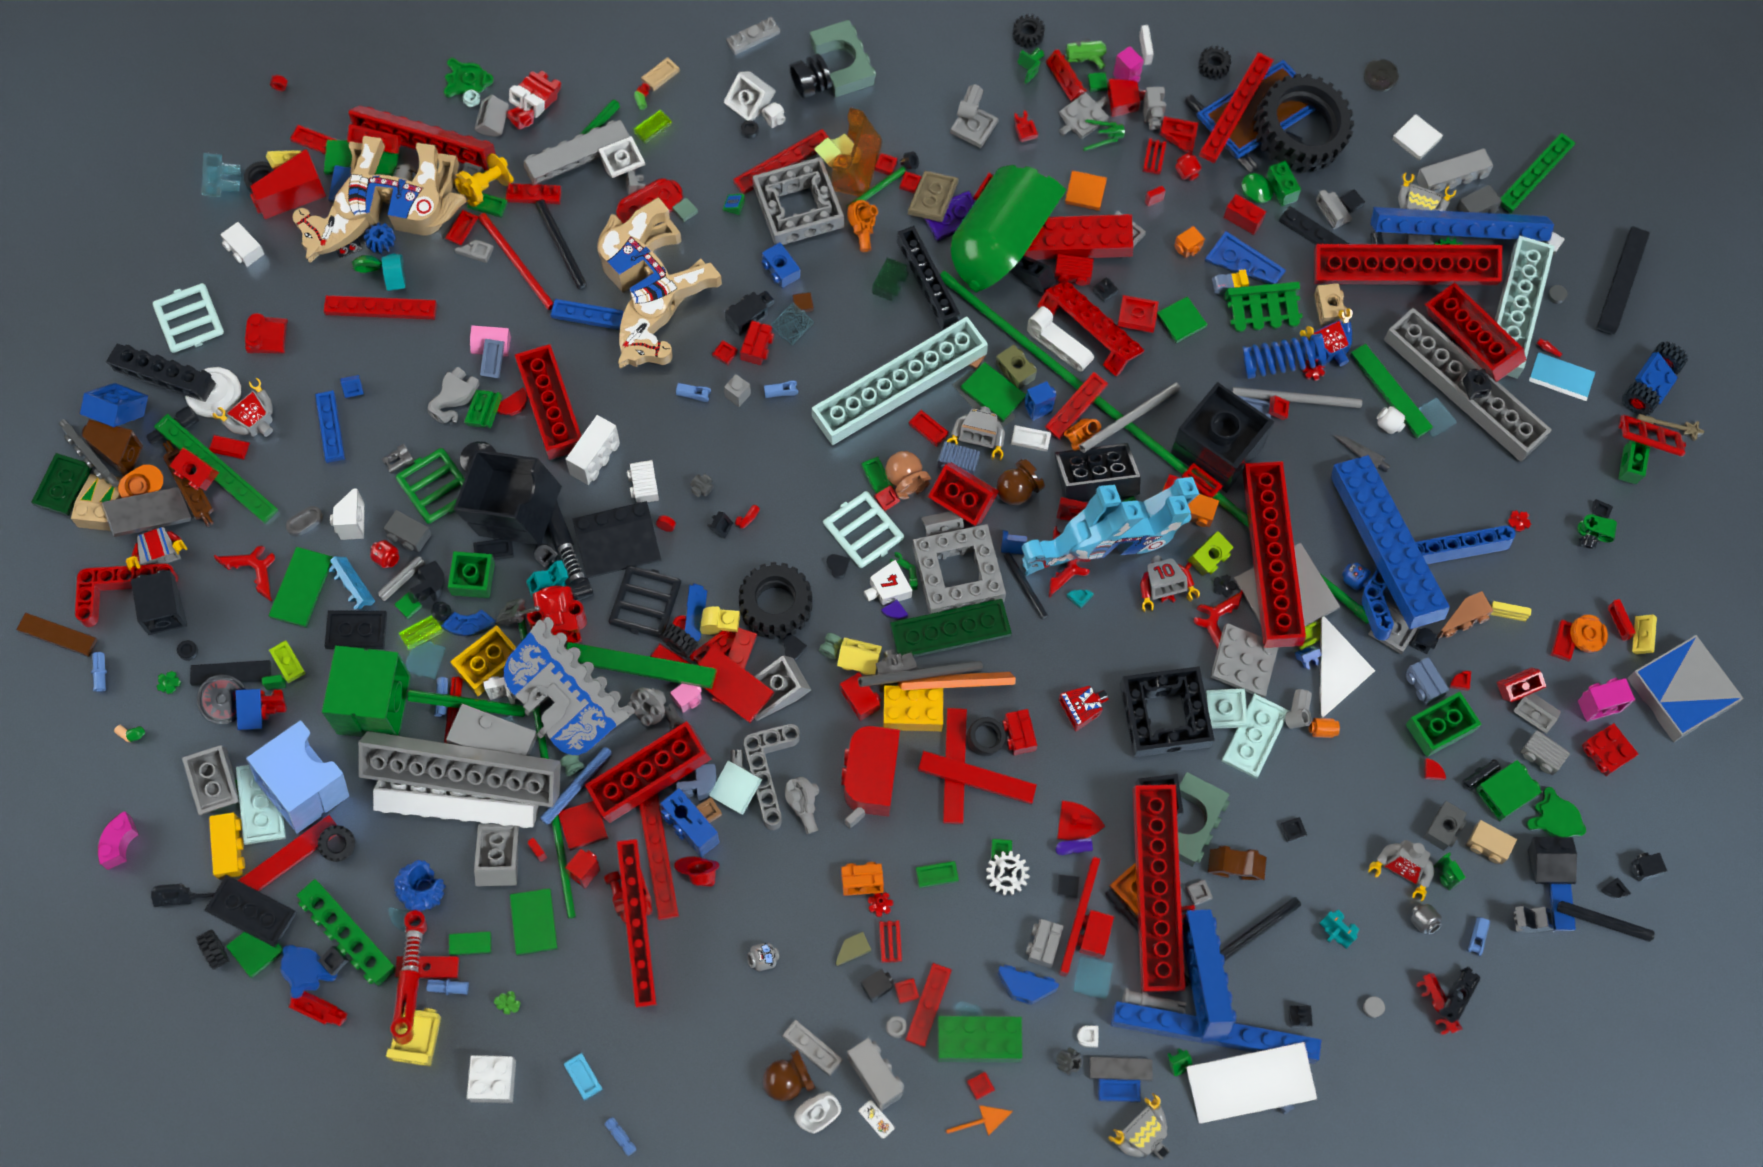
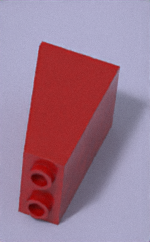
[250,149,327,219]

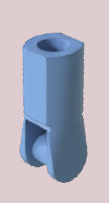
[764,380,798,398]
[676,383,711,402]
[1467,917,1490,956]

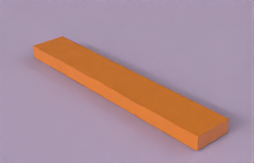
[897,672,1016,690]

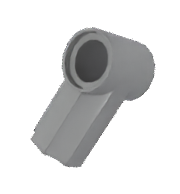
[957,84,983,120]
[1285,689,1312,729]

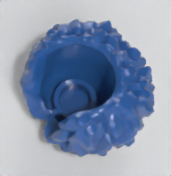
[394,860,446,912]

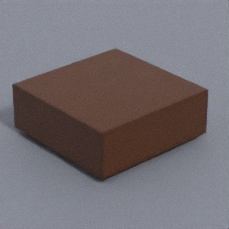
[793,292,814,313]

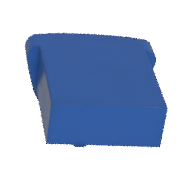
[1001,530,1027,555]

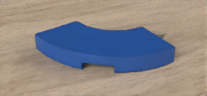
[441,609,496,636]

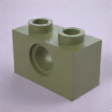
[995,345,1037,389]

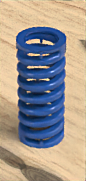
[1243,333,1327,379]

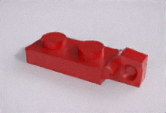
[289,991,348,1026]

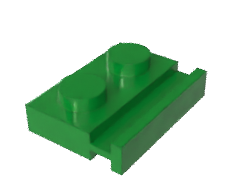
[464,390,502,429]
[1433,852,1466,890]

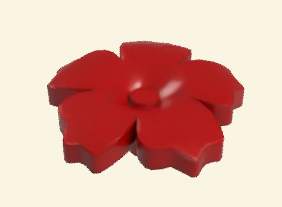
[1508,510,1531,532]

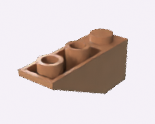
[1437,591,1493,639]

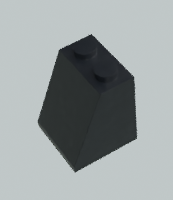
[131,570,187,635]

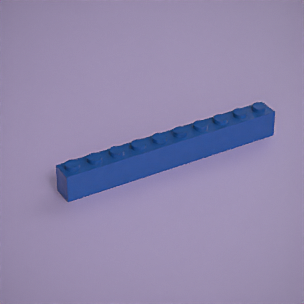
[1370,207,1554,241]
[1111,1002,1322,1064]

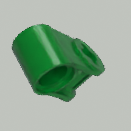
[1577,514,1617,543]

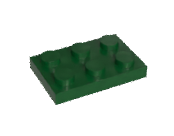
[31,453,93,516]

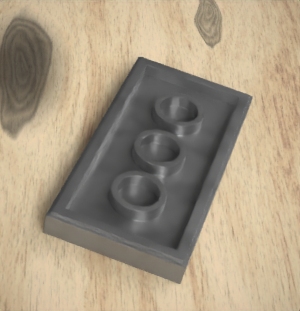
[102,487,191,537]

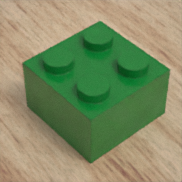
[448,551,495,599]

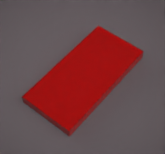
[698,646,774,723]

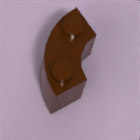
[1208,845,1267,881]

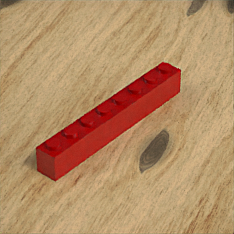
[617,839,656,1007]

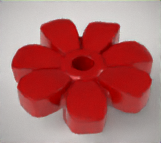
[1302,358,1325,381]
[868,892,893,917]

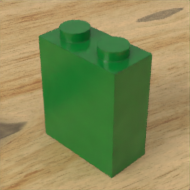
[1475,760,1542,822]

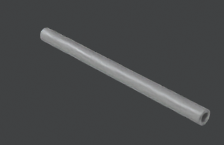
[1079,383,1181,453]
[1232,387,1362,408]

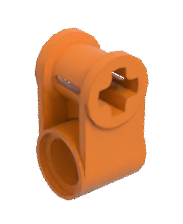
[1064,418,1101,450]

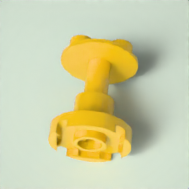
[454,153,514,207]

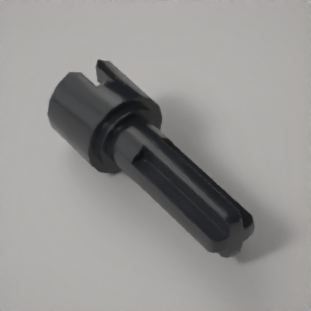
[146,405,199,444]

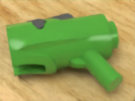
[1066,39,1106,70]

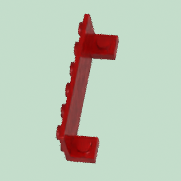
[1037,282,1145,376]

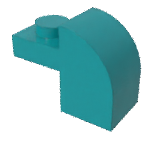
[382,253,406,291]
[526,560,568,598]

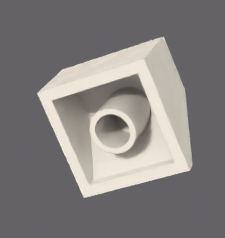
[724,71,776,121]
[599,136,646,178]
[330,489,365,540]

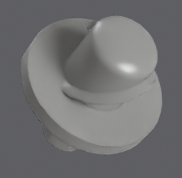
[628,688,666,726]

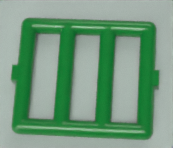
[395,448,465,524]

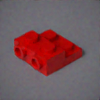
[1582,723,1639,777]

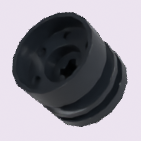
[789,53,832,99]

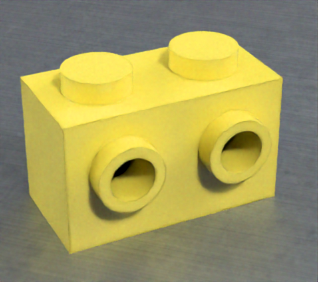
[837,637,882,675]

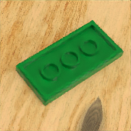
[324,140,400,176]
[268,547,333,628]

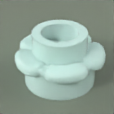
[463,90,480,107]

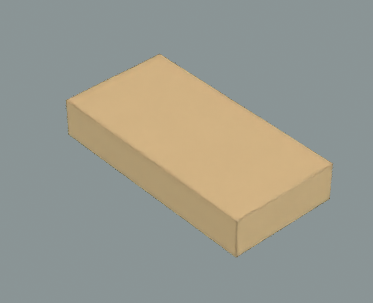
[642,57,680,92]

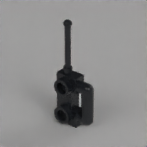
[151,883,214,907]

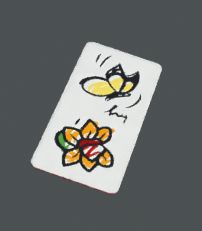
[859,1100,895,1139]

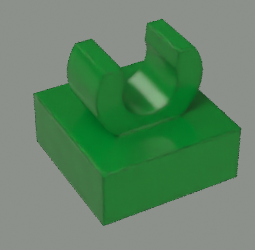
[1168,1048,1193,1077]

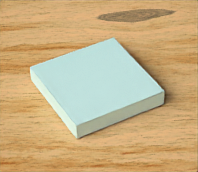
[1206,688,1248,729]
[709,761,762,815]

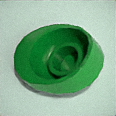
[1242,173,1273,203]
[352,255,382,273]

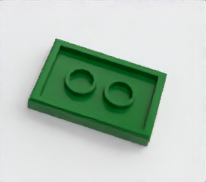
[960,362,1026,422]
[510,888,558,956]

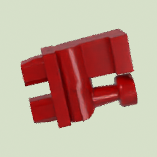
[603,871,653,924]

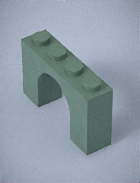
[810,20,876,97]
[1178,772,1230,867]

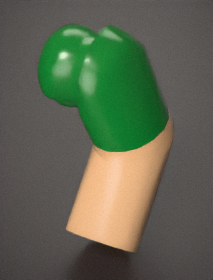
[114,725,145,742]

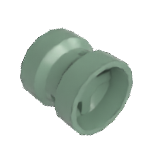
[819,633,843,659]

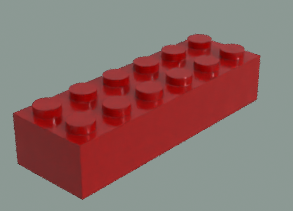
[1024,214,1133,260]
[1425,282,1527,382]
[515,344,582,460]
[585,721,711,823]

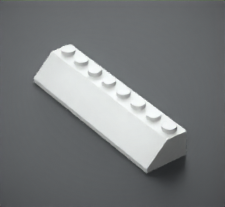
[373,780,539,828]

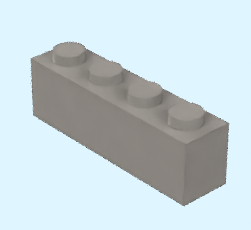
[1416,149,1493,193]

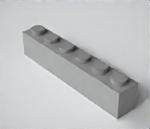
[523,119,630,185]

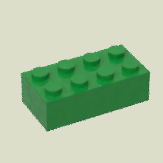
[938,1016,1022,1063]

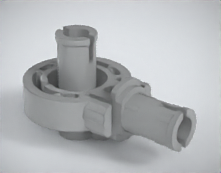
[785,777,819,834]

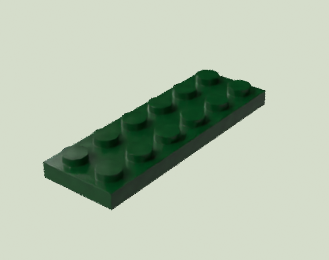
[890,599,1012,657]

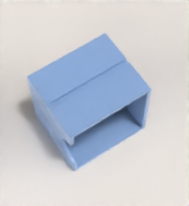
[246,720,349,834]

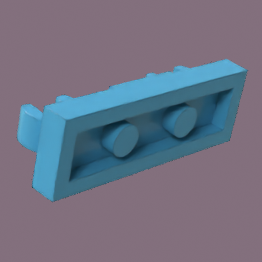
[329,556,375,610]

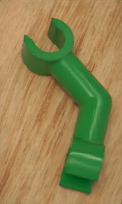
[890,552,918,590]

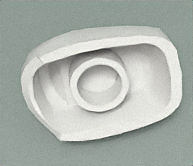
[794,1092,841,1133]

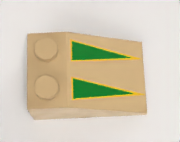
[71,474,123,531]

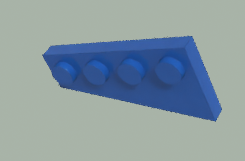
[1205,231,1286,284]

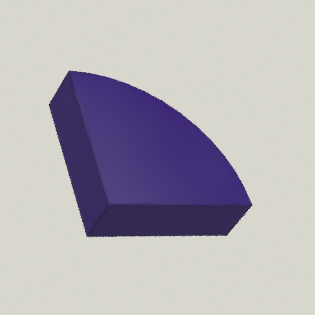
[881,600,908,619]

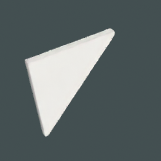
[1319,616,1375,718]

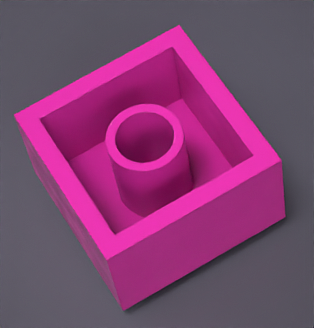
[1578,678,1635,722]

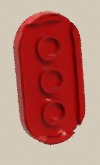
[616,178,683,224]

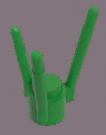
[1083,119,1125,151]

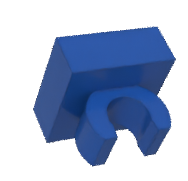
[340,375,364,398]
[1294,645,1322,669]

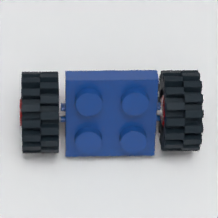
[1622,341,1688,416]

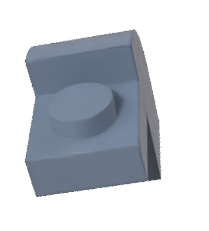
[677,764,717,801]

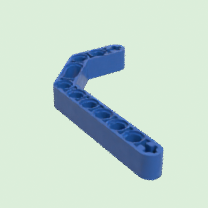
[1361,526,1516,641]

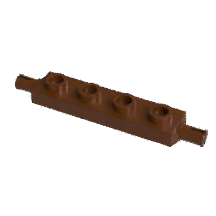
[163,441,214,527]

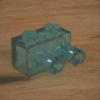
[202,153,241,197]

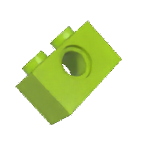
[1187,531,1234,576]

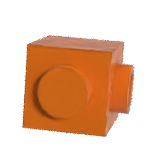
[1174,226,1205,258]

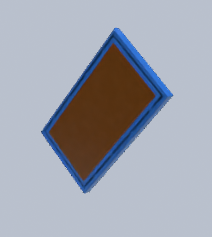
[1197,60,1316,160]

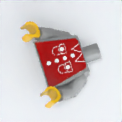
[212,378,273,437]
[1369,840,1434,902]

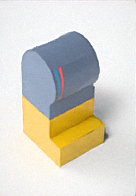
[1212,270,1249,295]

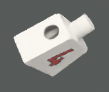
[864,560,912,606]

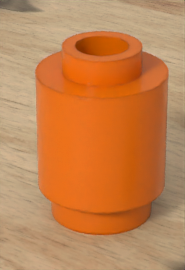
[1309,718,1340,738]

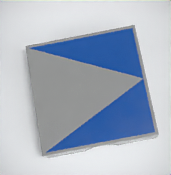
[1627,635,1744,742]

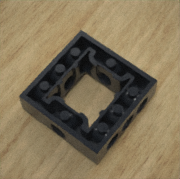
[1120,666,1215,758]

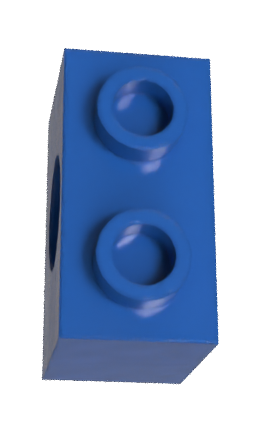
[761,242,800,288]
[1024,381,1056,421]

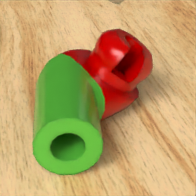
[634,83,650,110]

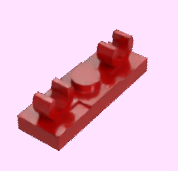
[1046,50,1087,102]
[347,124,402,154]
[506,183,562,204]
[1416,973,1463,1035]

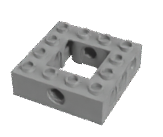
[753,157,844,245]
[912,524,1006,614]

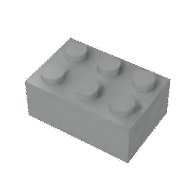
[847,1038,904,1111]

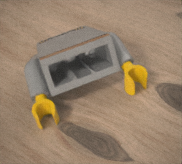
[947,407,1005,461]

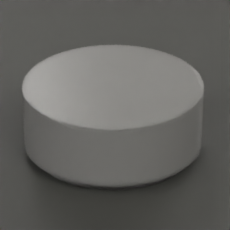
[1363,997,1385,1018]
[886,1016,907,1038]

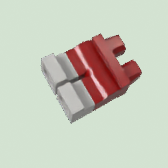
[509,70,561,118]

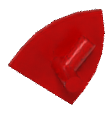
[1057,800,1105,841]

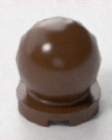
[996,459,1045,505]
[762,1050,815,1102]

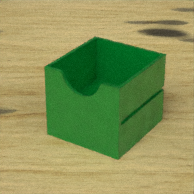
[322,645,411,737]

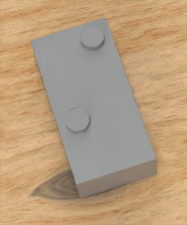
[446,704,537,756]

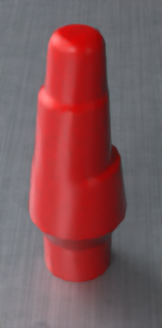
[1536,338,1562,357]

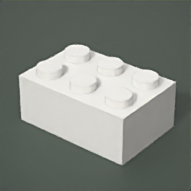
[566,415,620,485]

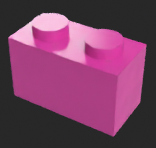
[1113,46,1144,82]

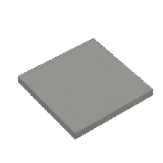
[1234,543,1340,626]

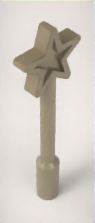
[1637,414,1705,441]

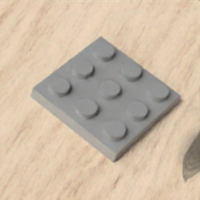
[1210,623,1278,698]

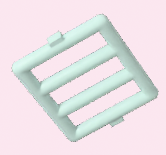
[153,283,224,353]
[823,491,904,568]

